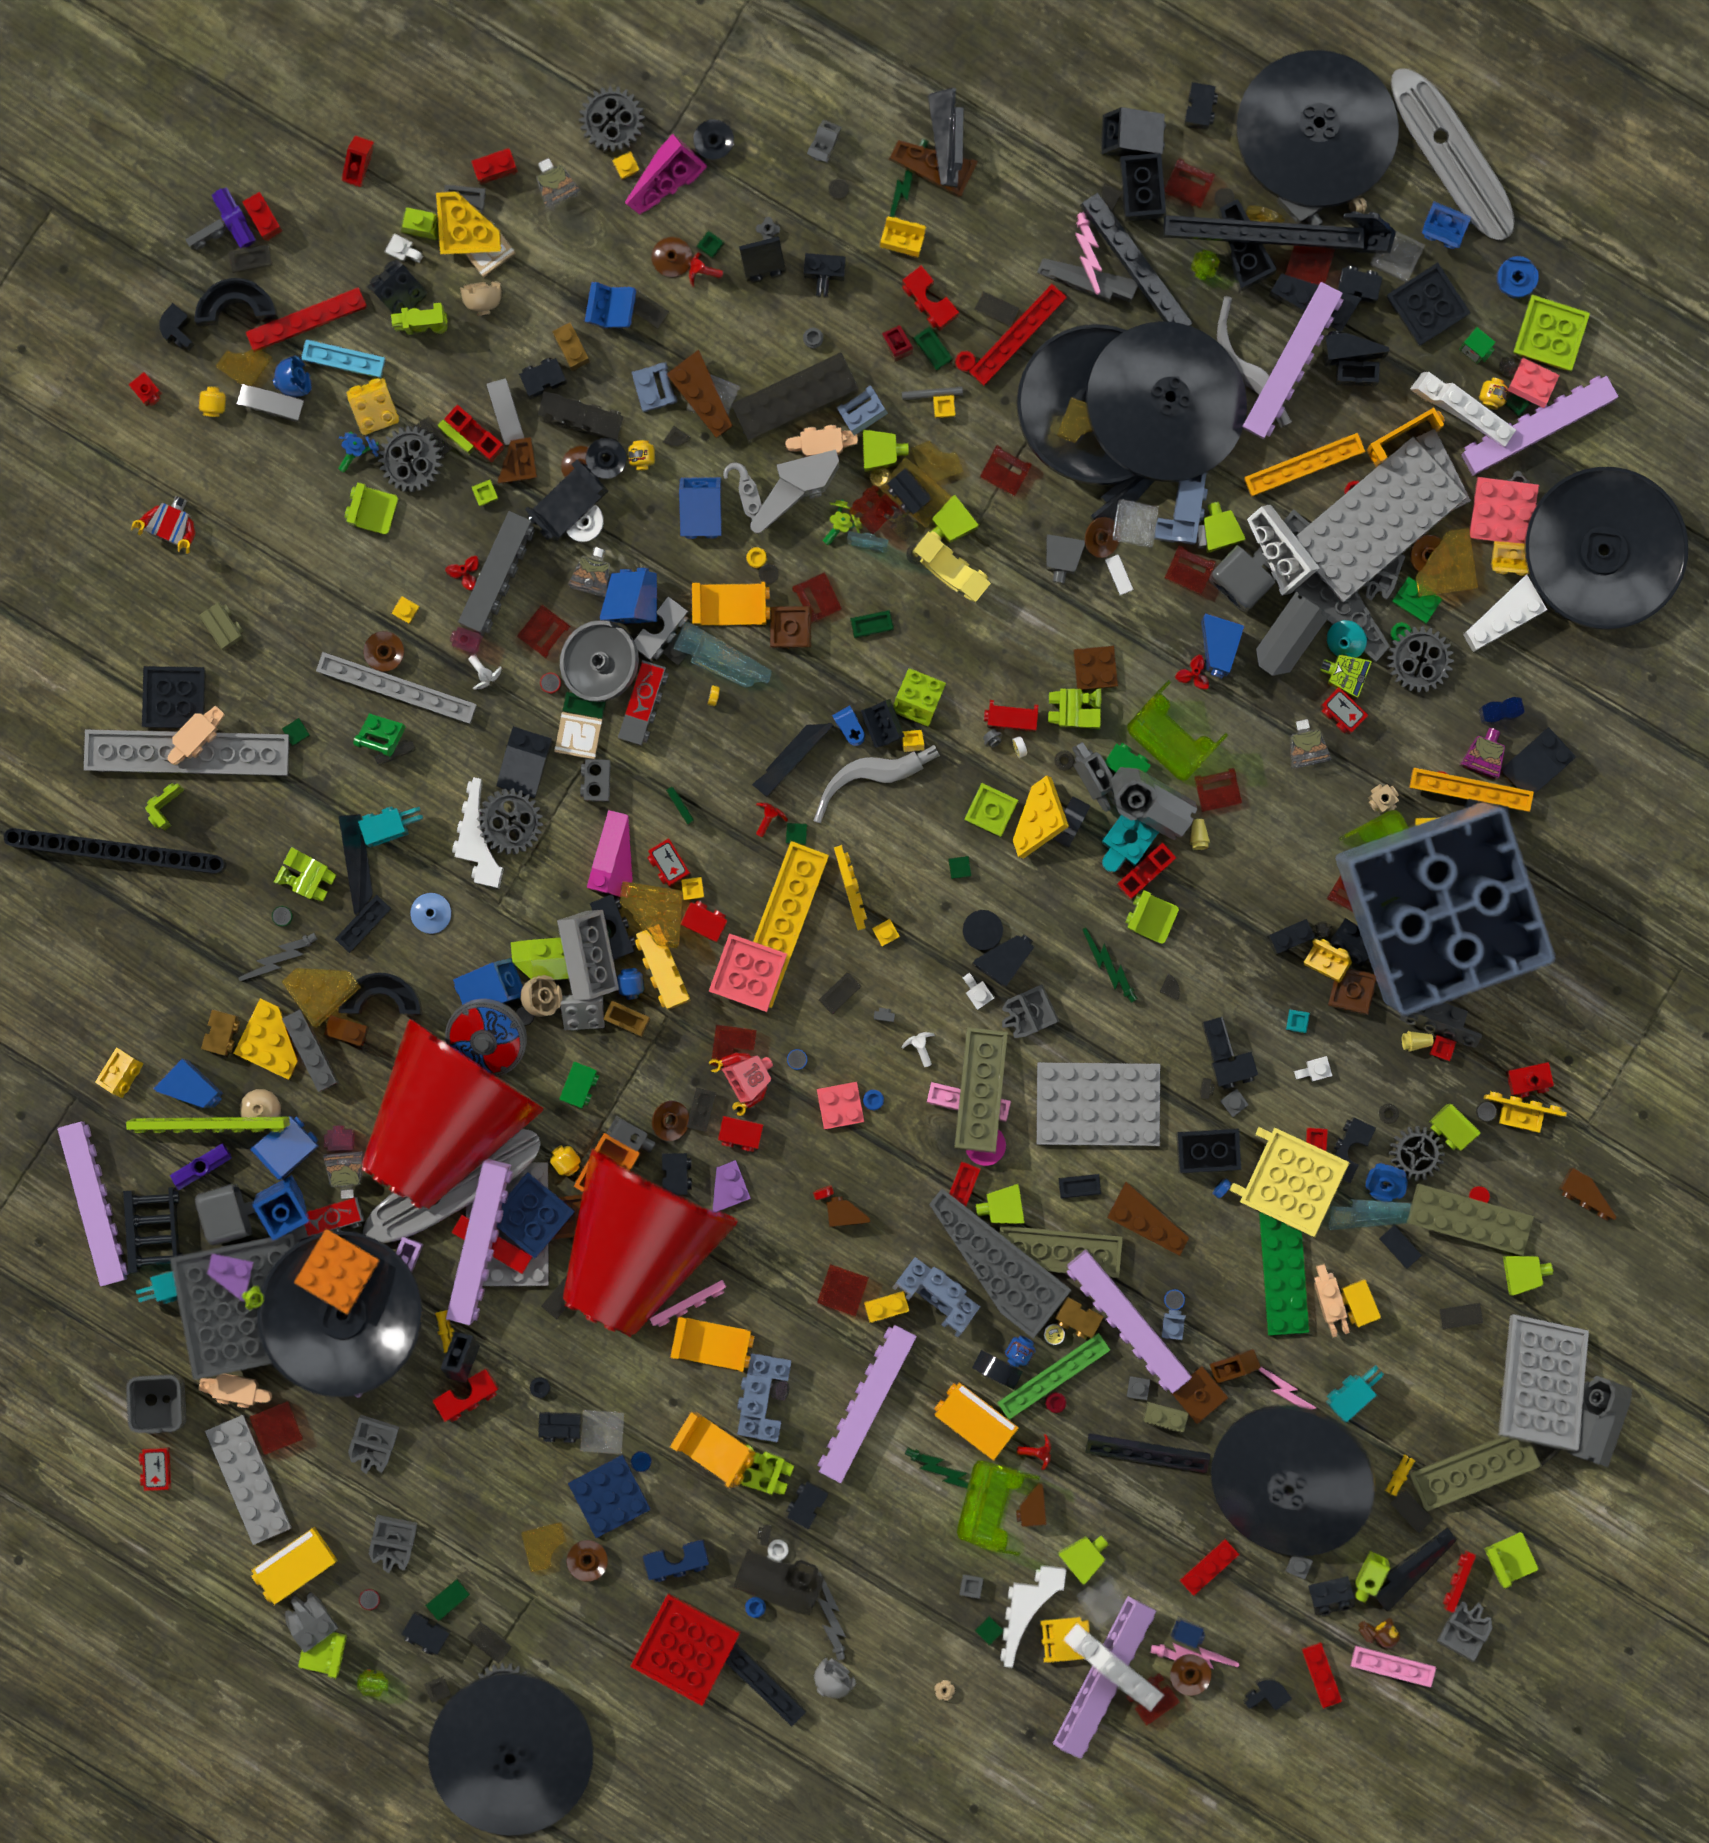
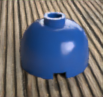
[273,356,311,398]

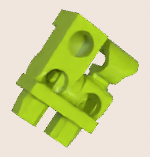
[391,303,447,335]
[1048,689,1101,729]
[274,847,336,901]
[740,1444,794,1494]

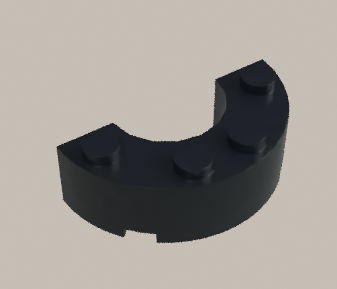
[195,278,279,327]
[338,973,423,1015]

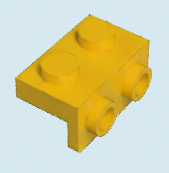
[879,217,926,257]
[1491,541,1528,576]
[1304,938,1352,983]

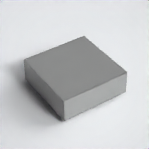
[1197,525,1207,548]

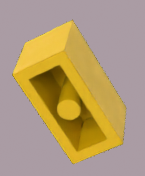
[1341,1279,1381,1327]
[864,1291,909,1322]

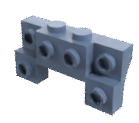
[1154,473,1207,545]
[892,1257,980,1338]
[737,1353,791,1442]

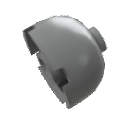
[814,1658,856,1699]

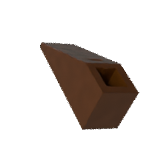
[1559,1168,1616,1221]

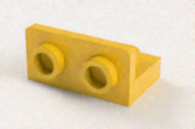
[95,1047,143,1098]

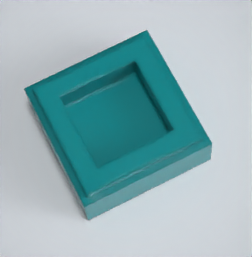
[1286,1009,1310,1033]

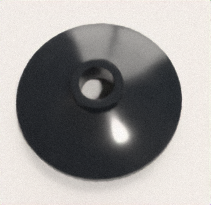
[693,119,734,160]
[586,438,626,479]

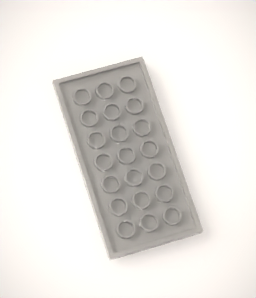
[1295,437,1467,603]

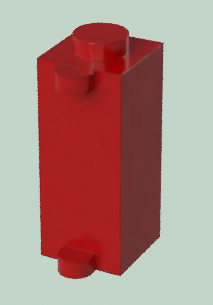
[984,700,1039,732]

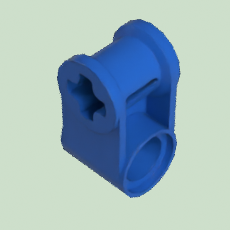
[832,705,865,746]

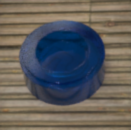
[631,1451,652,1472]

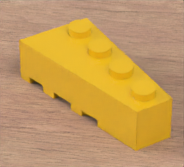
[635,925,691,1010]

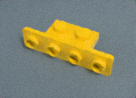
[1484,1092,1567,1133]

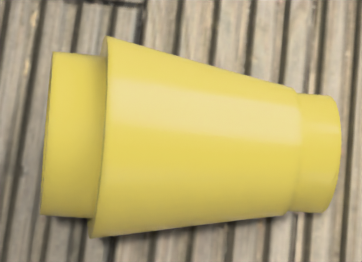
[1190,819,1210,850]
[1402,1031,1433,1052]

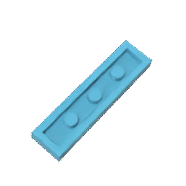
[301,340,385,378]

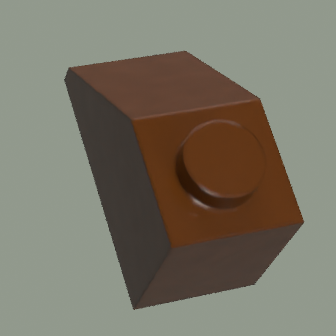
[324,1015,369,1046]
[827,1196,870,1227]
[1209,1349,1261,1383]
[1016,1482,1046,1527]

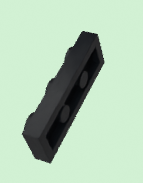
[335,894,392,953]

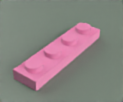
[926,1082,1011,1122]
[650,1280,726,1327]
[1350,1646,1436,1687]

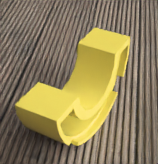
[913,531,991,602]

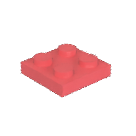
[1508,358,1559,408]
[817,1082,864,1129]

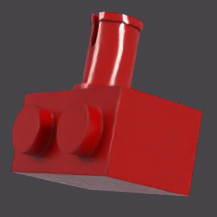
[1506,1062,1554,1098]

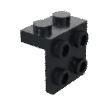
[1343,211,1396,254]
[367,260,427,314]

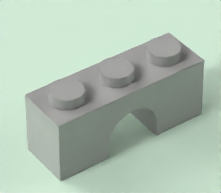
[634,597,689,661]

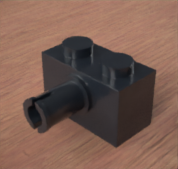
[803,253,846,298]

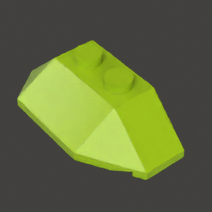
[511,938,569,980]

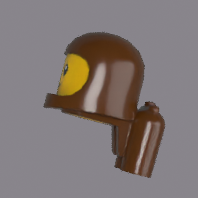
[1358,1618,1400,1648]

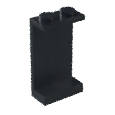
[525,459,609,541]

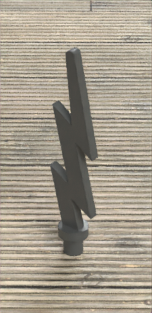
[239,933,318,981]
[816,1572,846,1660]

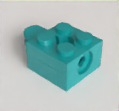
[358,806,424,848]
[1101,815,1159,872]
[136,1272,178,1304]
[1326,1365,1384,1422]

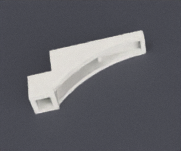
[1410,372,1516,447]
[452,777,504,889]
[1001,1565,1066,1667]
[1064,1624,1164,1711]

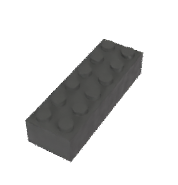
[458,511,535,637]

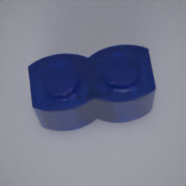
[1479,697,1525,724]

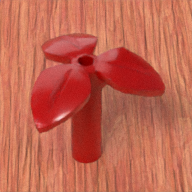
[689,252,723,287]
[445,556,479,591]
[1175,654,1209,689]
[756,802,788,837]
[1017,1434,1051,1470]

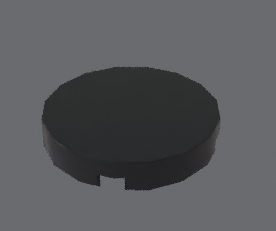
[962,910,1003,951]

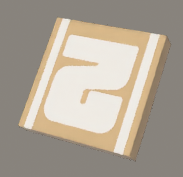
[465,220,516,278]
[554,712,602,760]

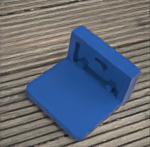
[1422,201,1471,249]
[585,282,636,328]

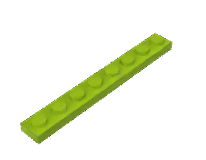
[126,1117,290,1133]

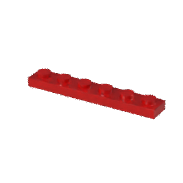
[969,284,1067,387]
[246,287,367,352]

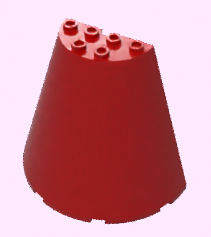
[362,1019,544,1209]
[563,1149,739,1337]

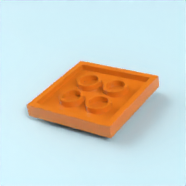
[294,1229,380,1314]

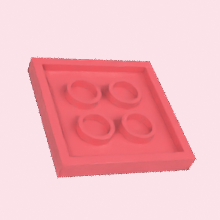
[1469,477,1539,544]
[709,934,787,1012]

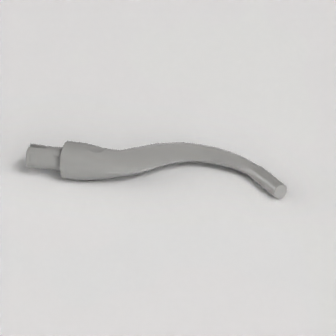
[1217,296,1292,428]
[813,745,940,824]

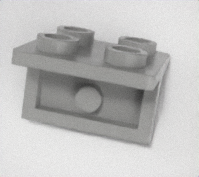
[561,995,605,1030]

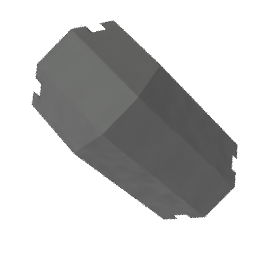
[1256,592,1330,675]
[1111,767,1197,840]
[1567,1376,1632,1467]

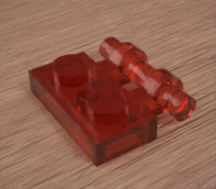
[849,485,899,534]
[1126,1673,1180,1726]

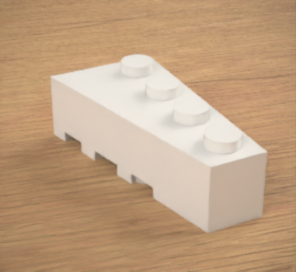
[1247,505,1319,596]
[1463,575,1547,652]

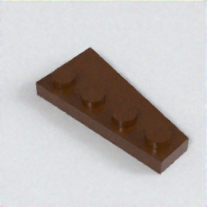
[888,140,978,197]
[667,349,732,439]
[1107,1182,1189,1256]

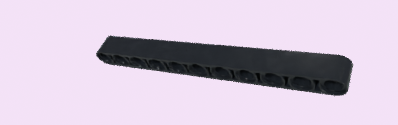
[3,828,227,874]

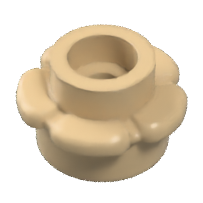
[1349,197,1367,214]
[935,1680,955,1701]

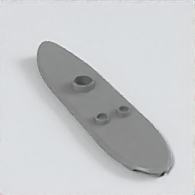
[1392,69,1514,240]
[363,1129,540,1243]

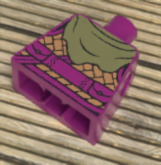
[1459,728,1505,780]

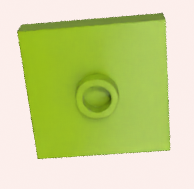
[964,783,1018,837]

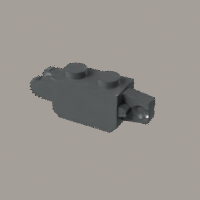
[1072,742,1116,812]

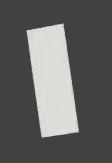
[1105,555,1133,595]

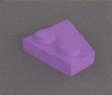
[713,1160,751,1212]
[207,1253,253,1301]

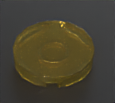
[1245,205,1285,223]

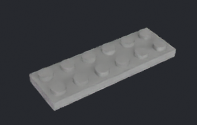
[205,1415,292,1545]

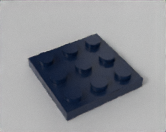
[497,1172,575,1259]
[568,1454,651,1538]

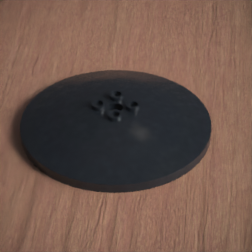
[1236,50,1399,208]
[1086,321,1247,482]
[1016,324,1175,485]
[1524,467,1688,630]
[257,1231,422,1397]
[1211,1405,1375,1556]
[428,1672,594,1836]

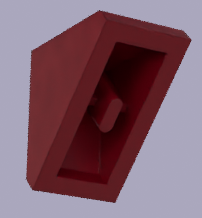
[882,325,913,362]

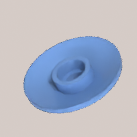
[411,893,451,934]

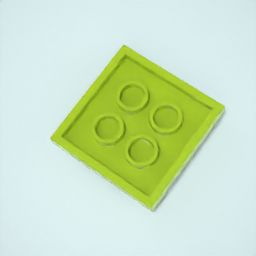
[1513,295,1590,372]

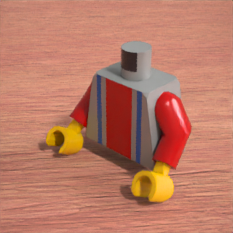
[131,496,195,554]

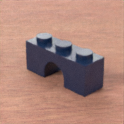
[643,1539,709,1582]

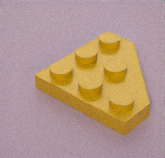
[436,191,502,254]
[1013,776,1069,859]
[834,845,867,930]
[233,998,298,1080]

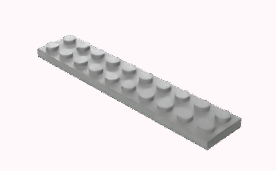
[84,730,289,776]

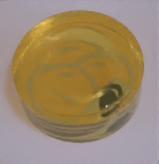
[870,467,891,488]

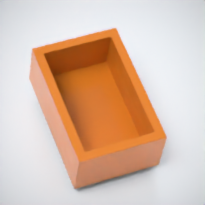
[574,1133,641,1191]

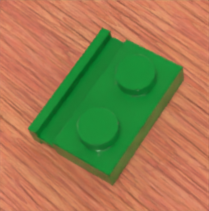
[1392,577,1442,624]

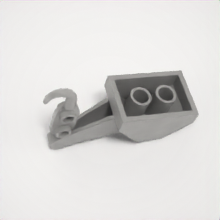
[723,449,839,534]

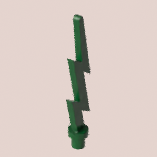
[889,138,929,218]
[1083,928,1138,1003]
[904,1447,985,1493]

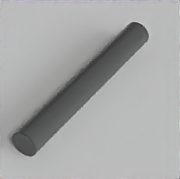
[902,387,963,400]

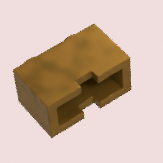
[552,322,590,371]
[604,1001,650,1037]
[201,1010,240,1056]
[1055,1297,1103,1340]

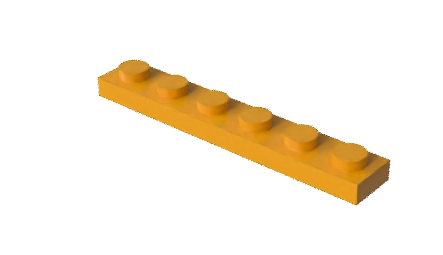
[1244,433,1365,497]
[1409,768,1534,812]

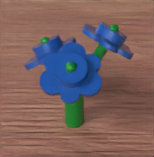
[338,432,379,473]

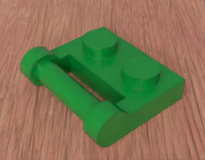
[353,713,406,757]

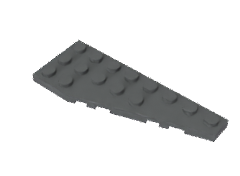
[1253,509,1390,662]
[929,1188,1071,1338]

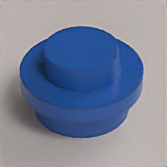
[745,1597,766,1618]

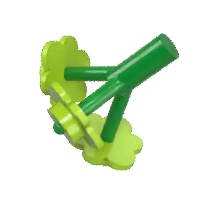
[823,499,863,545]

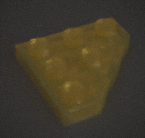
[1416,528,1478,597]
[620,881,683,948]
[282,968,360,1028]

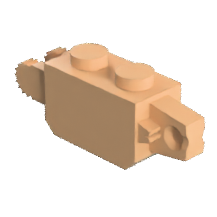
[785,425,858,457]
[167,706,225,765]
[1314,1264,1350,1338]
[199,1373,273,1408]

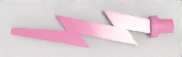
[1075,213,1102,295]
[1258,1367,1316,1409]
[1150,1643,1239,1669]

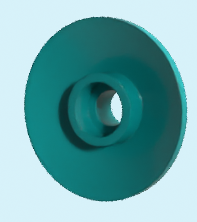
[1327,620,1367,658]

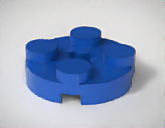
[1497,256,1538,298]
[1366,1163,1408,1202]

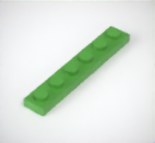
[997,1333,1110,1419]

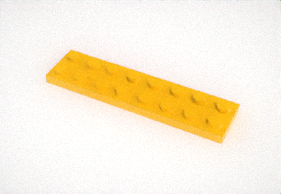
[753,841,829,1008]

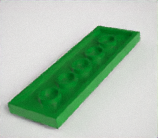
[1259,1212,1309,1335]

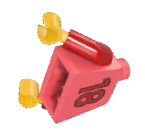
[708,1053,773,1116]

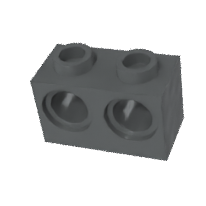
[580,759,611,802]

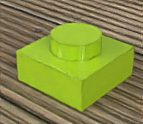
[471,480,498,507]

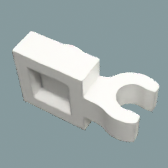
[385,234,423,263]
[963,973,994,1010]
[1294,1056,1332,1081]

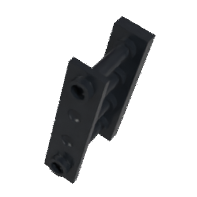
[123,1187,183,1273]

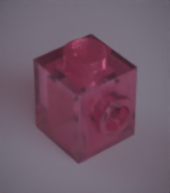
[450,627,483,655]
[324,1126,355,1151]

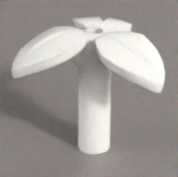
[469,655,502,690]
[902,1032,935,1067]

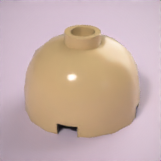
[460,282,502,315]
[520,975,562,1017]
[240,1089,281,1117]

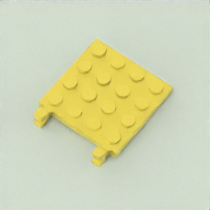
[1230,1127,1350,1237]

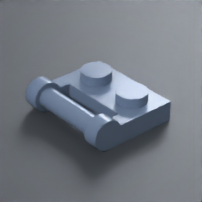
[632,362,678,412]
[837,385,888,435]

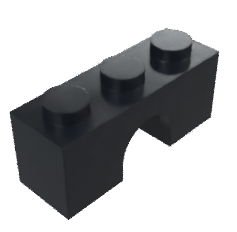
[590,895,637,961]
[1334,1117,1376,1183]

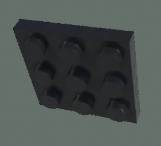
[1386,262,1471,347]
[142,666,206,728]

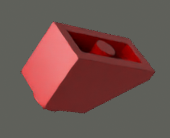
[341,135,374,187]

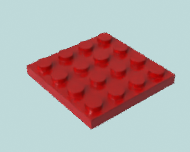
[630,1593,741,1706]

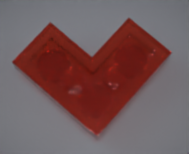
[711,1025,757,1067]

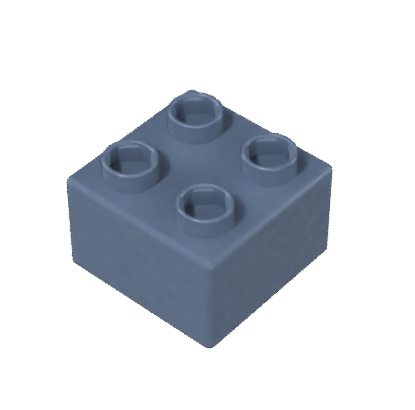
[1336,803,1554,1015]

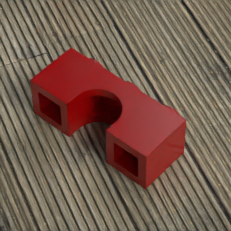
[901,265,959,331]
[444,404,505,463]
[1116,843,1176,900]
[432,1368,499,1423]

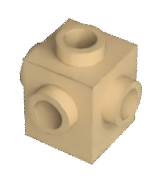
[1368,784,1399,814]

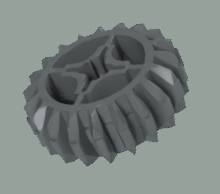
[1389,1126,1445,1181]

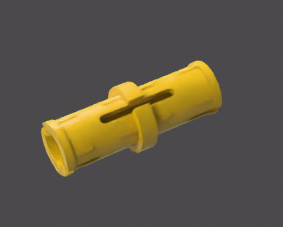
[435,1310,454,1353]
[1385,1454,1415,1497]

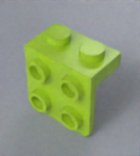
[344,482,398,535]
[145,783,185,830]
[1125,890,1179,944]

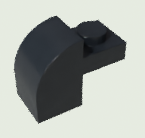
[159,303,194,351]
[1052,796,1091,847]
[972,1350,1023,1390]
[1243,1678,1292,1711]

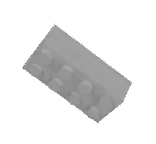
[557,910,619,1000]

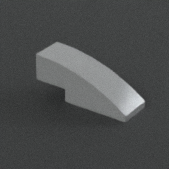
[487,378,524,446]
[237,385,303,421]

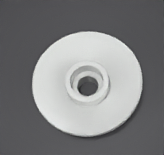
[567,505,603,542]

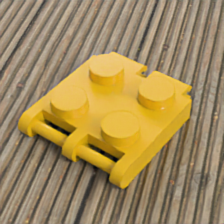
[1040,1617,1090,1662]

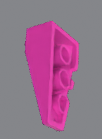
[625,134,707,215]
[587,810,633,899]

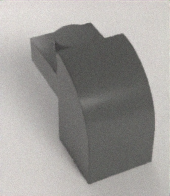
[807,120,842,162]

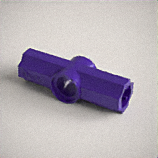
[212,187,256,249]
[170,1143,232,1190]

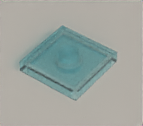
[847,531,889,553]

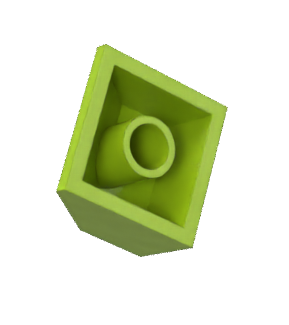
[1429,1104,1480,1151]

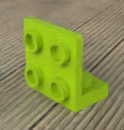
[893,668,946,727]
[1484,1532,1538,1588]
[298,1632,347,1678]

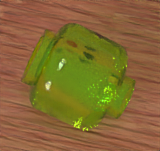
[1190,249,1220,280]
[357,1669,388,1697]

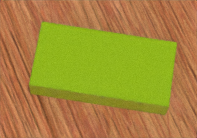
[438,420,475,455]

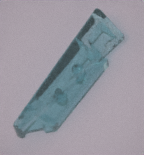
[674,621,772,687]
[1329,1199,1412,1230]

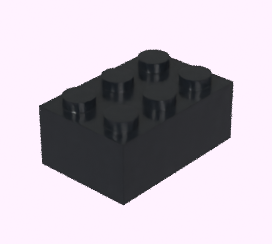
[1119,153,1166,222]
[1176,1129,1242,1173]

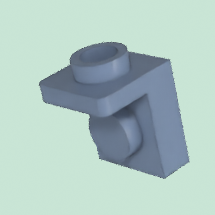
[1161,1309,1186,1340]

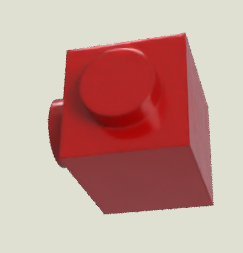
[128,372,162,406]

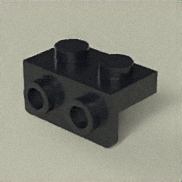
[861,699,905,748]
[1329,918,1369,966]
[1308,1576,1355,1616]

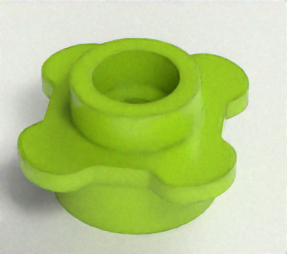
[242,1286,264,1310]

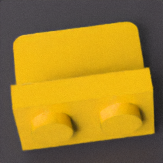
[346,378,399,435]

